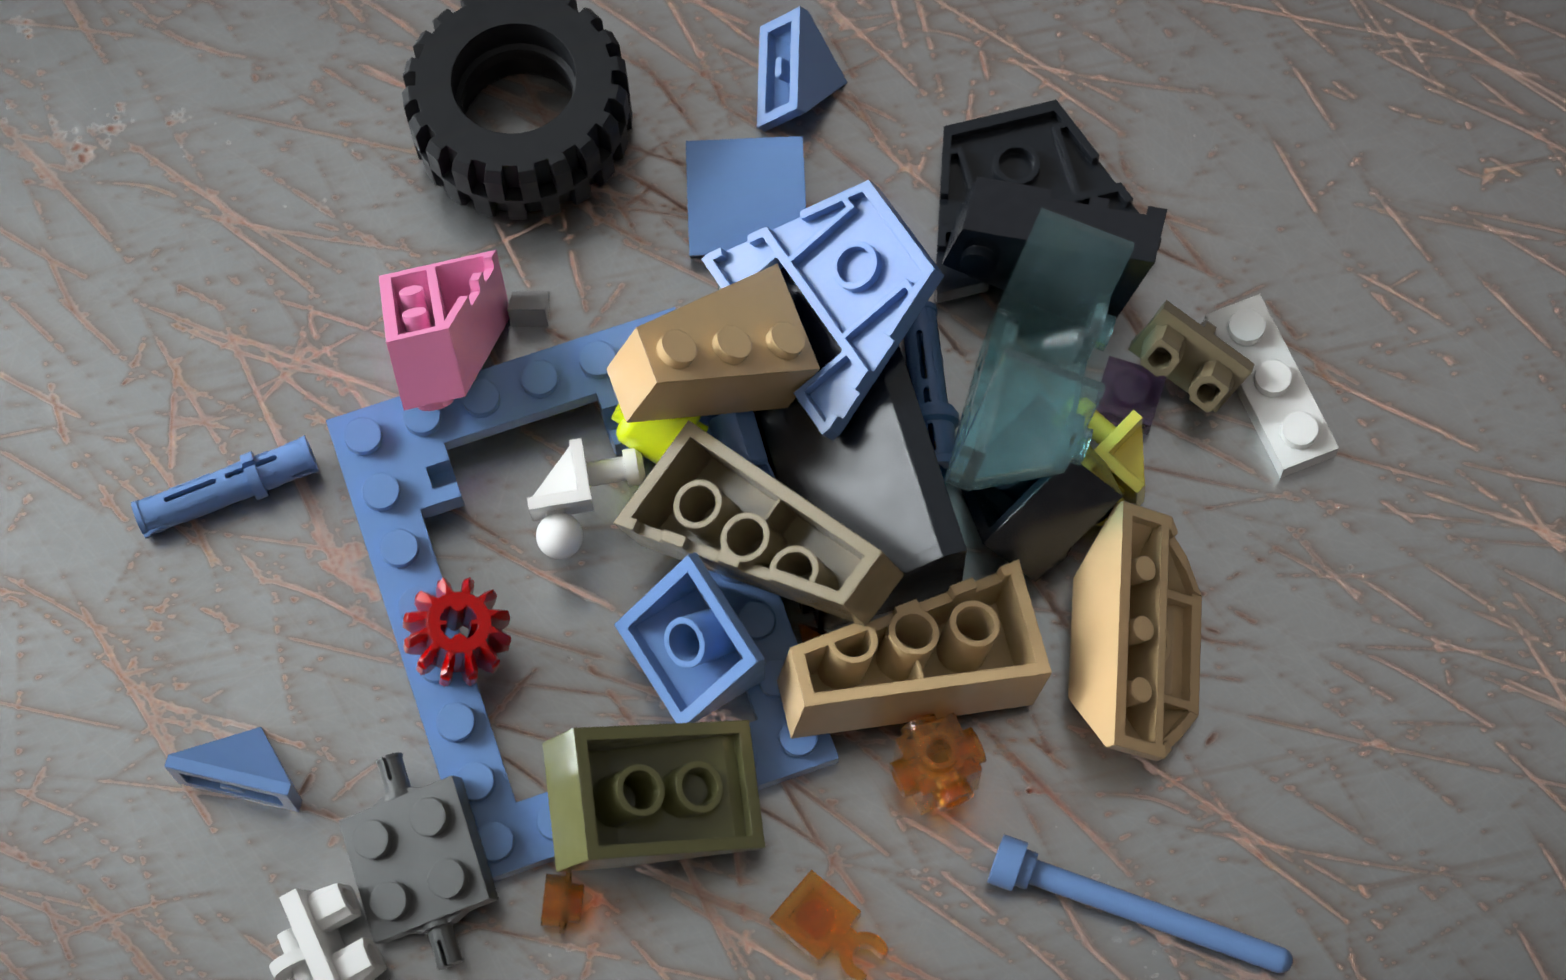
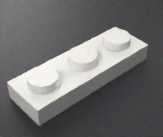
[1204,294,1339,478]

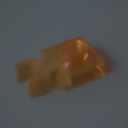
[769,869,889,980]

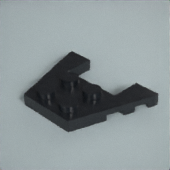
[934,100,1162,303]

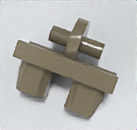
[1128,300,1255,413]

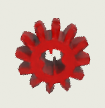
[403,577,511,687]

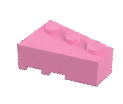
[379,250,509,411]

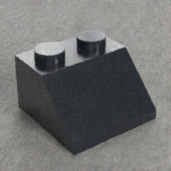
[957,395,1123,582]

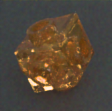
[889,712,986,815]

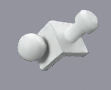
[527,438,646,559]

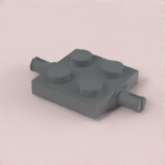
[338,752,499,970]

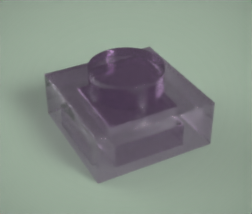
[1095,356,1166,435]

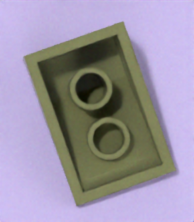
[542,720,765,872]

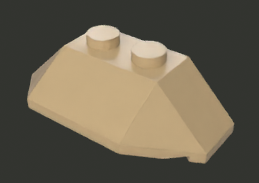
[1068,501,1202,761]

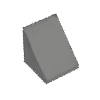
[507,291,550,327]

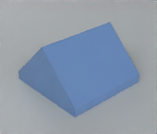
[614,552,765,723]

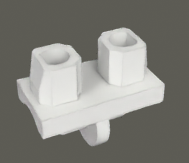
[269,883,387,980]

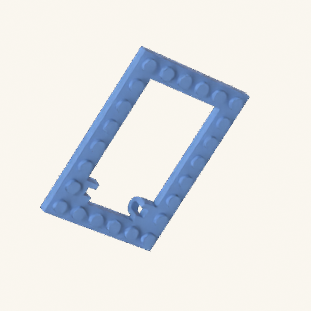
[326,307,839,882]

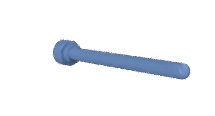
[987,834,1293,973]

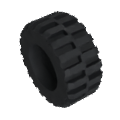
[402,0,632,220]

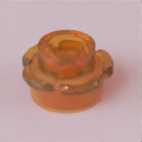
[540,871,584,934]

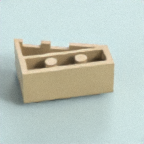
[606,263,820,423]

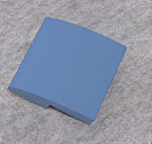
[686,136,806,257]

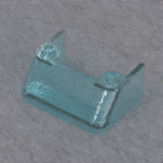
[944,208,1135,491]

